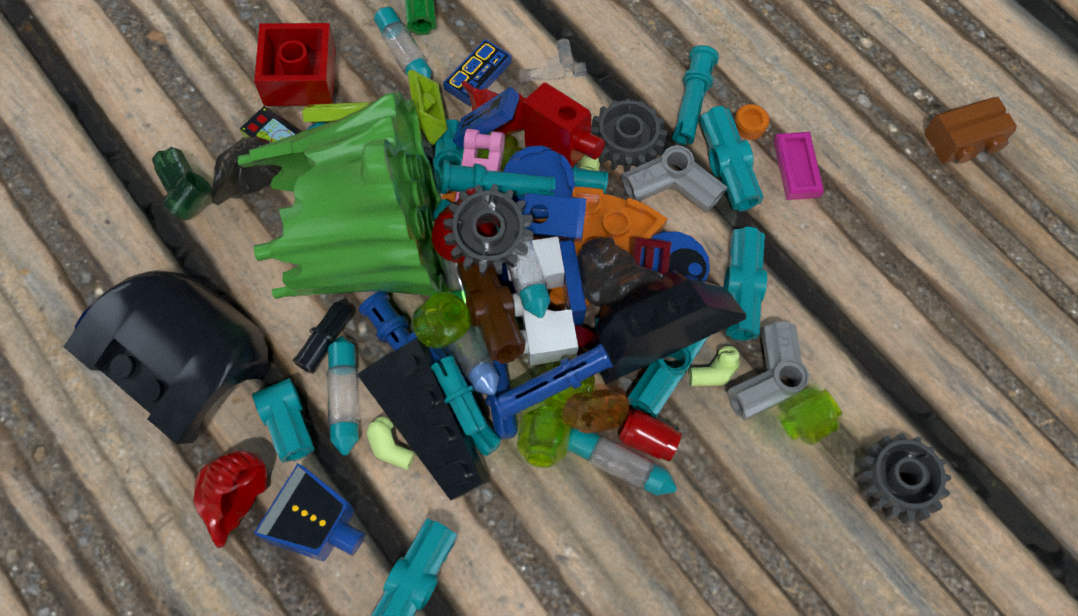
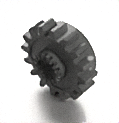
[591,99,667,172]
[443,184,534,276]
[857,433,951,524]

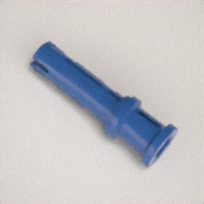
[358,291,410,352]

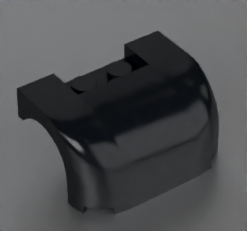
[63,270,272,444]

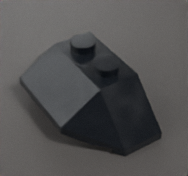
[589,270,746,385]

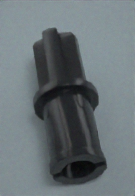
[292,302,353,374]

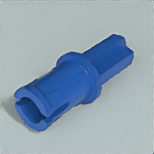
[485,361,518,440]

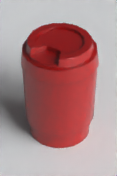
[618,409,682,462]

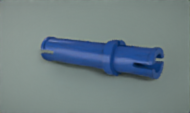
[494,343,613,420]

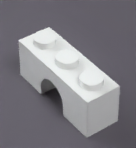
[506,237,578,366]

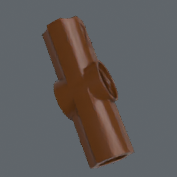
[457,262,525,364]

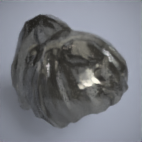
[211,137,282,205]
[577,237,664,307]

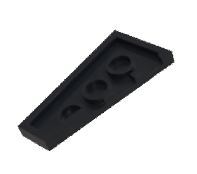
[357,338,490,501]

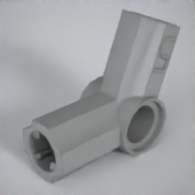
[621,145,727,213]
[727,321,809,421]

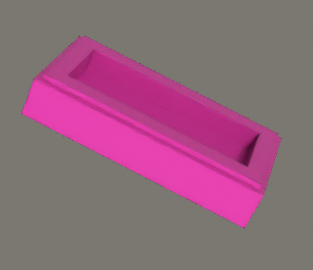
[773,132,824,200]

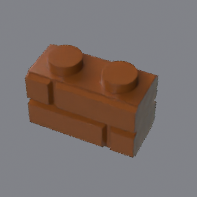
[925,96,1017,164]

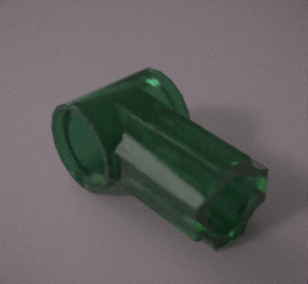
[152,147,213,220]

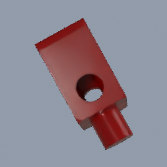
[522,82,605,167]

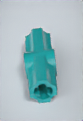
[699,106,764,212]
[723,227,768,341]
[627,337,709,418]
[371,518,458,616]

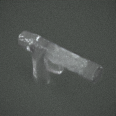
[518,39,586,83]

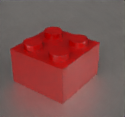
[254,23,336,106]

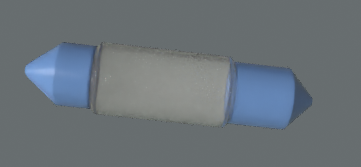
[434,305,499,395]

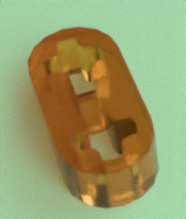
[563,389,629,433]

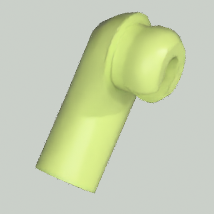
[689,346,740,386]
[367,417,415,471]

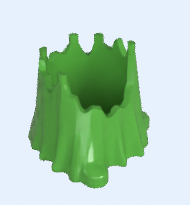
[238,92,451,299]

